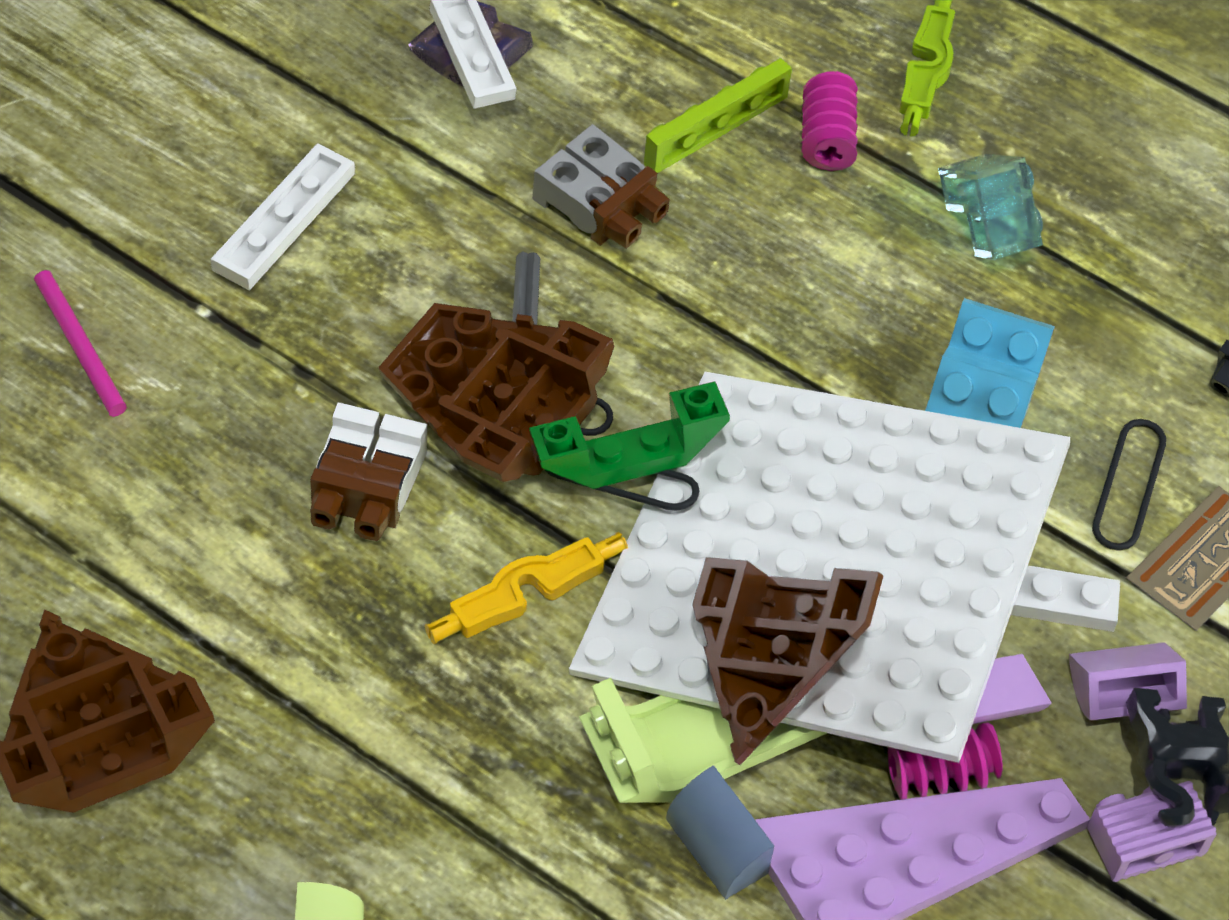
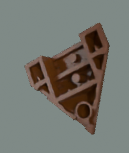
[692,557,884,765]
[0,609,215,813]

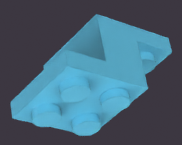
[925,298,1055,428]

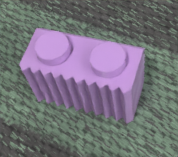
[1087,781,1216,882]

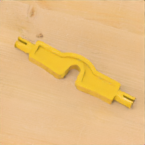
[425,532,628,644]

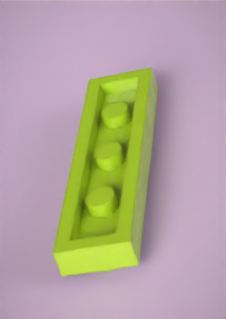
[644,58,792,173]

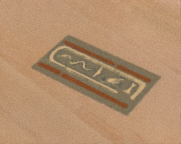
[1126,486,1229,631]

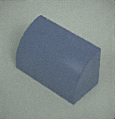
[666,765,774,900]

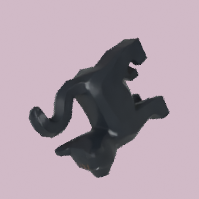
[1126,688,1229,828]

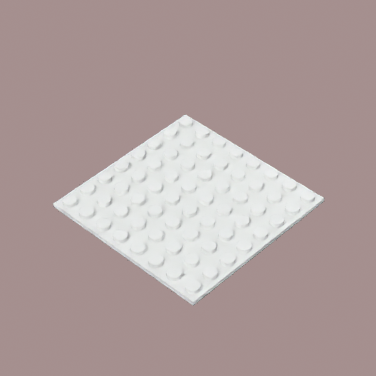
[569,372,1070,763]

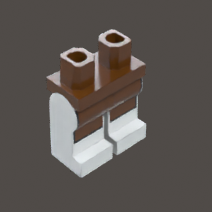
[310,402,427,542]

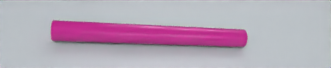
[34,270,127,417]

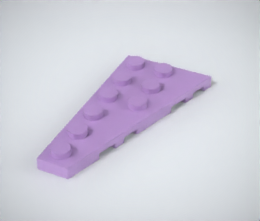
[755,778,1090,920]

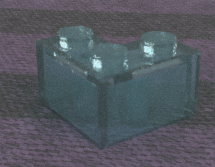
[938,154,1043,260]

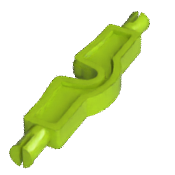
[899,0,955,137]

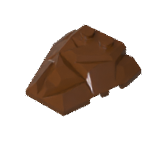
[378,303,614,482]

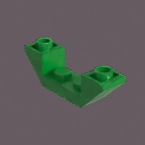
[529,381,730,489]

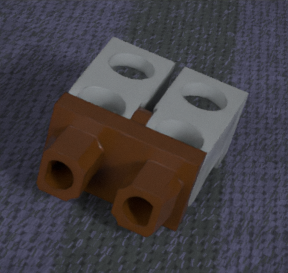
[532,124,670,249]

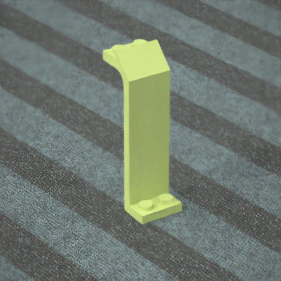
[579,678,827,803]

